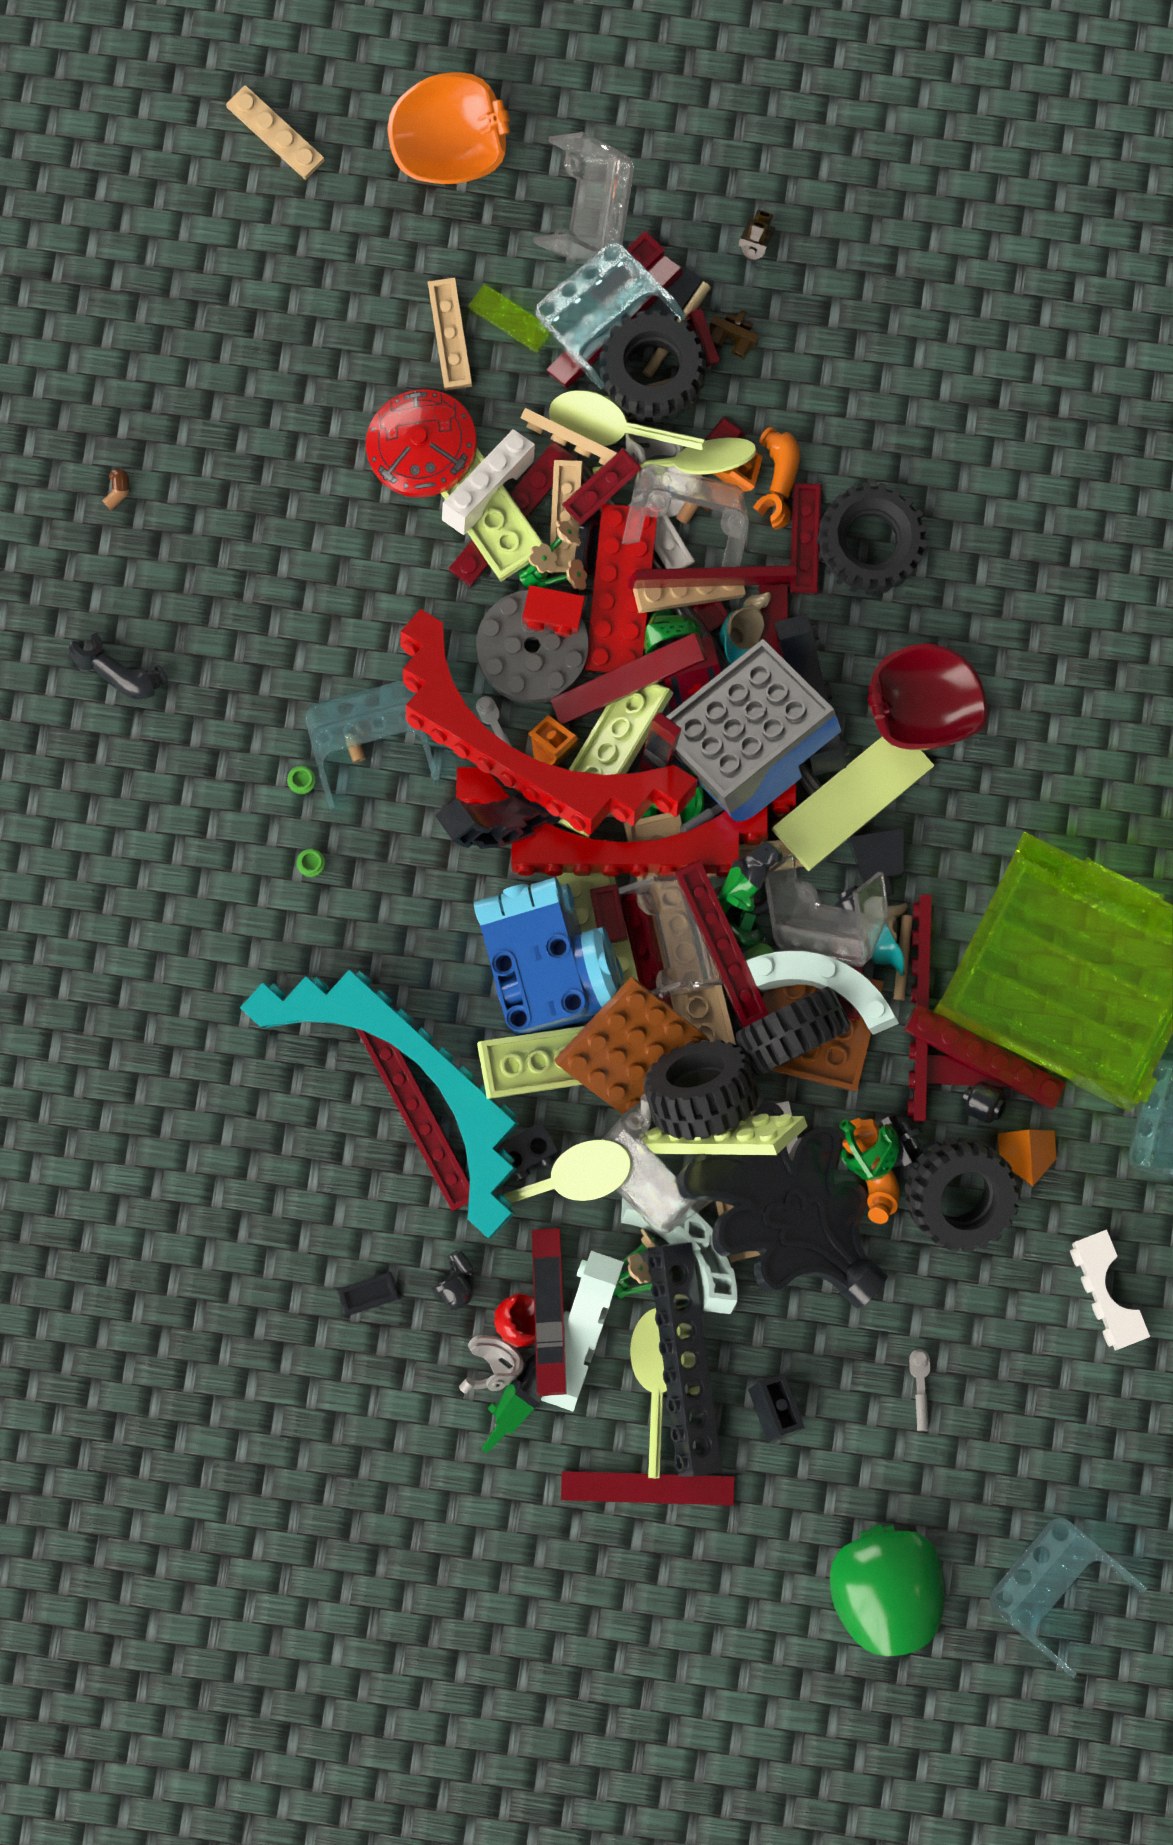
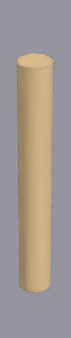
[893,915,913,1000]

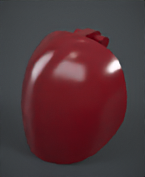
[867,643,988,750]

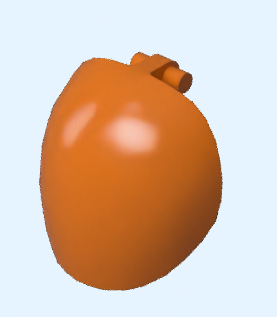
[388,72,510,184]

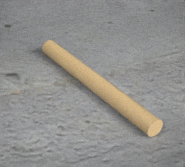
[642,282,711,378]

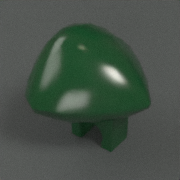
[725,909,764,951]

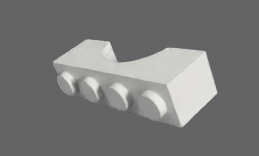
[442,429,535,535]
[1070,1230,1150,1351]

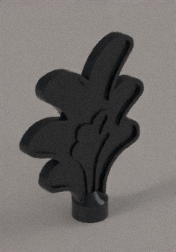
[677,1103,888,1308]

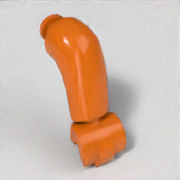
[753,427,801,530]
[842,1118,901,1224]

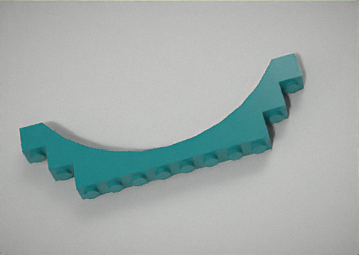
[240,970,520,1239]

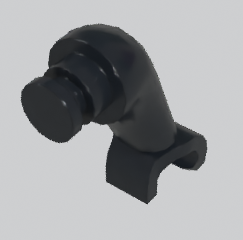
[69,632,168,700]

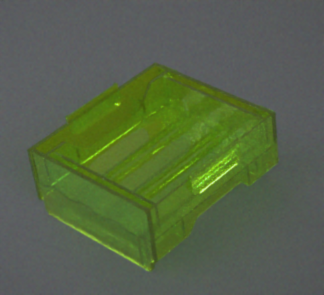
[933,832,1173,1112]

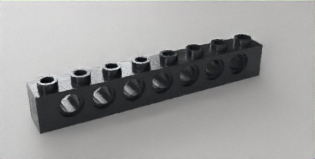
[647,1242,722,1477]

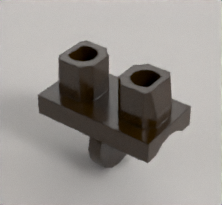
[738,210,776,260]
[709,310,759,360]

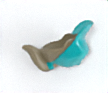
[719,592,771,664]
[865,903,908,976]

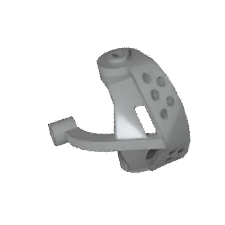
[625,427,683,489]
[459,1335,524,1394]

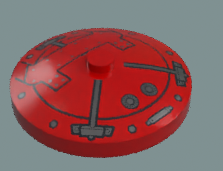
[366,389,477,497]

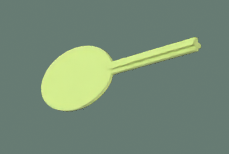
[549,390,706,450]
[593,438,756,475]
[503,1140,631,1203]
[630,1308,684,1479]

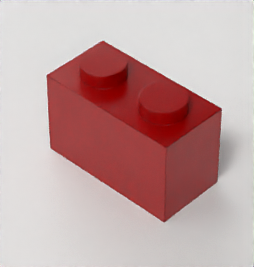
[522,585,585,637]

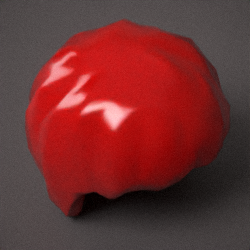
[494,1292,535,1347]

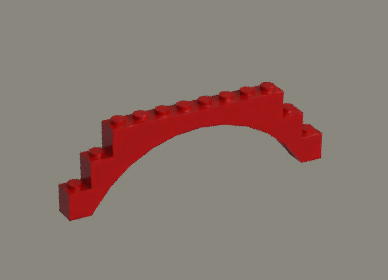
[400,609,697,835]
[456,767,796,877]

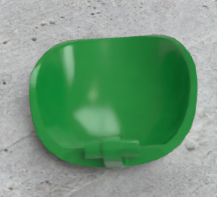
[830,1525,945,1656]

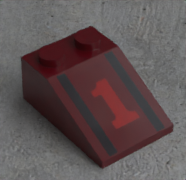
[655,636,721,712]

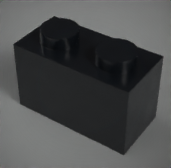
[748,1374,805,1443]

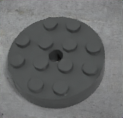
[476,590,588,704]

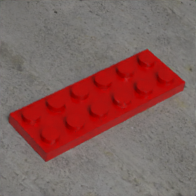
[585,504,659,673]

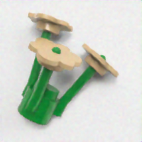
[519,520,587,590]
[612,1228,659,1299]

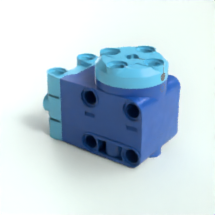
[474,877,624,1036]

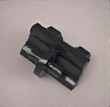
[878,1115,923,1168]

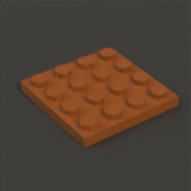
[554,976,710,1123]
[763,977,884,1092]

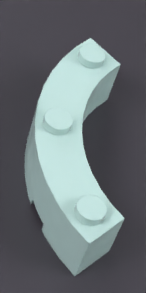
[746,951,899,1035]
[621,1183,737,1314]
[541,1251,624,1411]

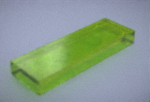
[468,284,553,353]

